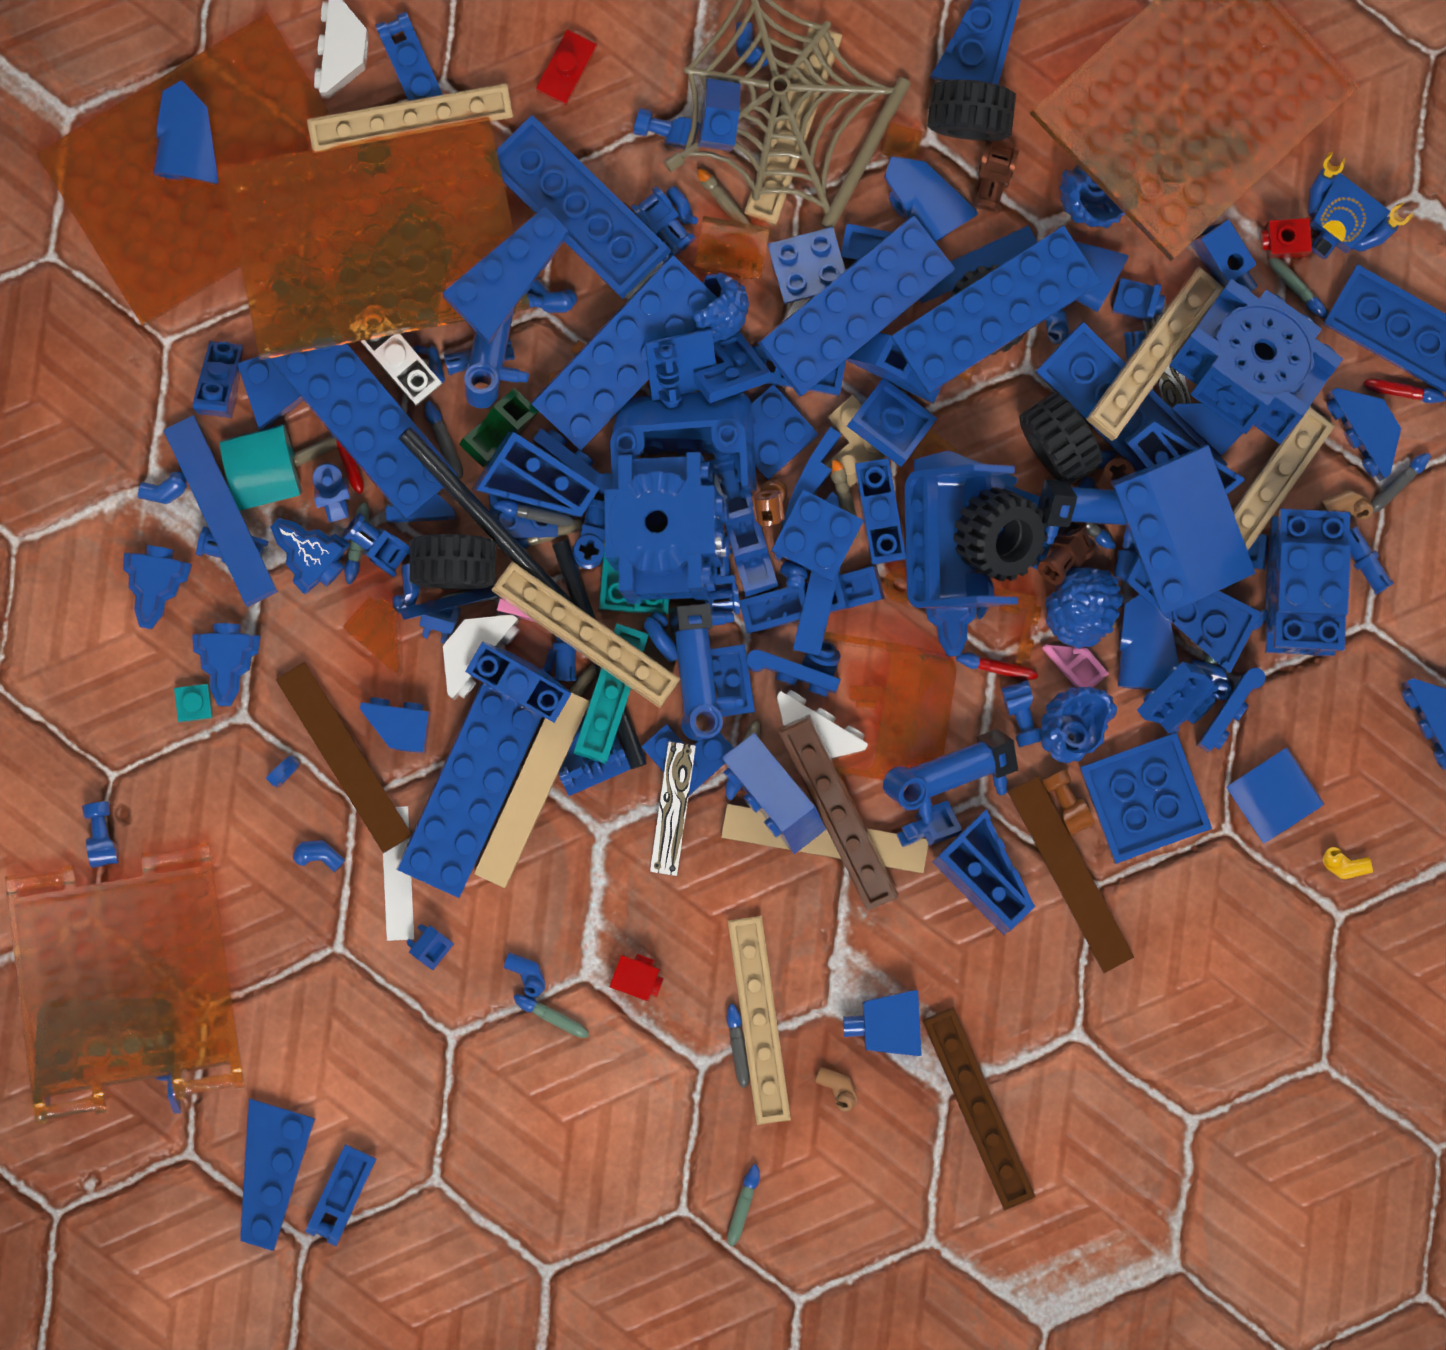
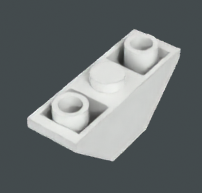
[314,0,369,99]
[349,306,442,406]
[443,614,519,700]
[776,690,868,759]

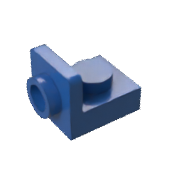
[1112,278,1166,322]

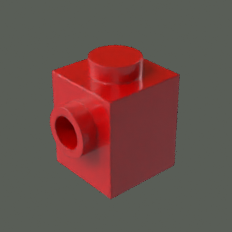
[1260,218,1312,260]
[609,954,664,1002]

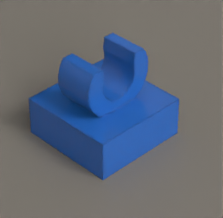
[419,600,461,644]
[406,924,454,970]

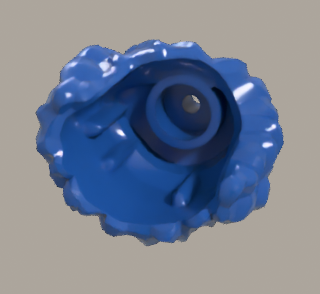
[1059,158,1138,228]
[692,273,749,343]
[1046,566,1123,649]
[1040,686,1117,763]

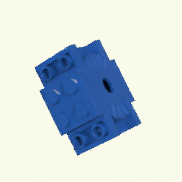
[1169,279,1344,445]
[604,452,729,604]
[1265,509,1351,656]

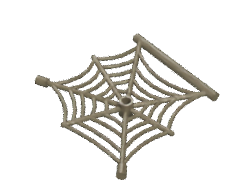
[663,0,911,229]

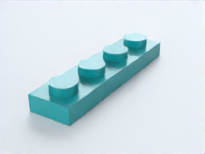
[573,623,649,764]

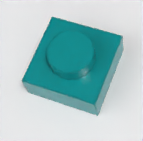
[174,684,213,723]

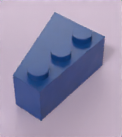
[237,346,304,430]
[932,809,1035,935]

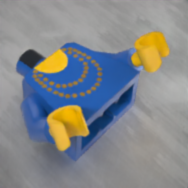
[1308,152,1413,260]

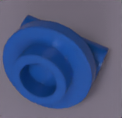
[802,641,841,677]

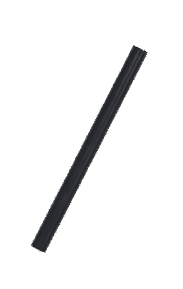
[398,427,572,602]
[552,540,647,770]

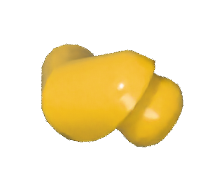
[1322,847,1373,879]

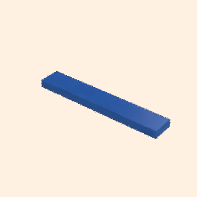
[163,415,278,607]

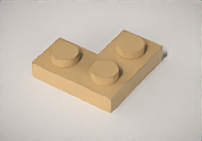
[825,395,886,489]

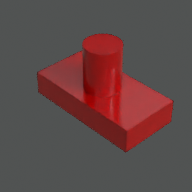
[536,29,597,106]

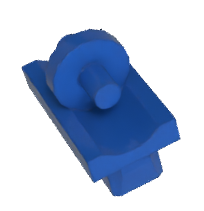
[312,463,350,522]

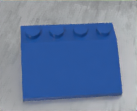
[1111,445,1255,614]

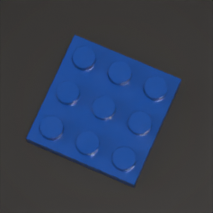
[1079,732,1212,864]

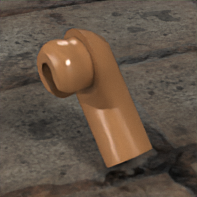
[1321,490,1374,520]
[815,1067,857,1112]

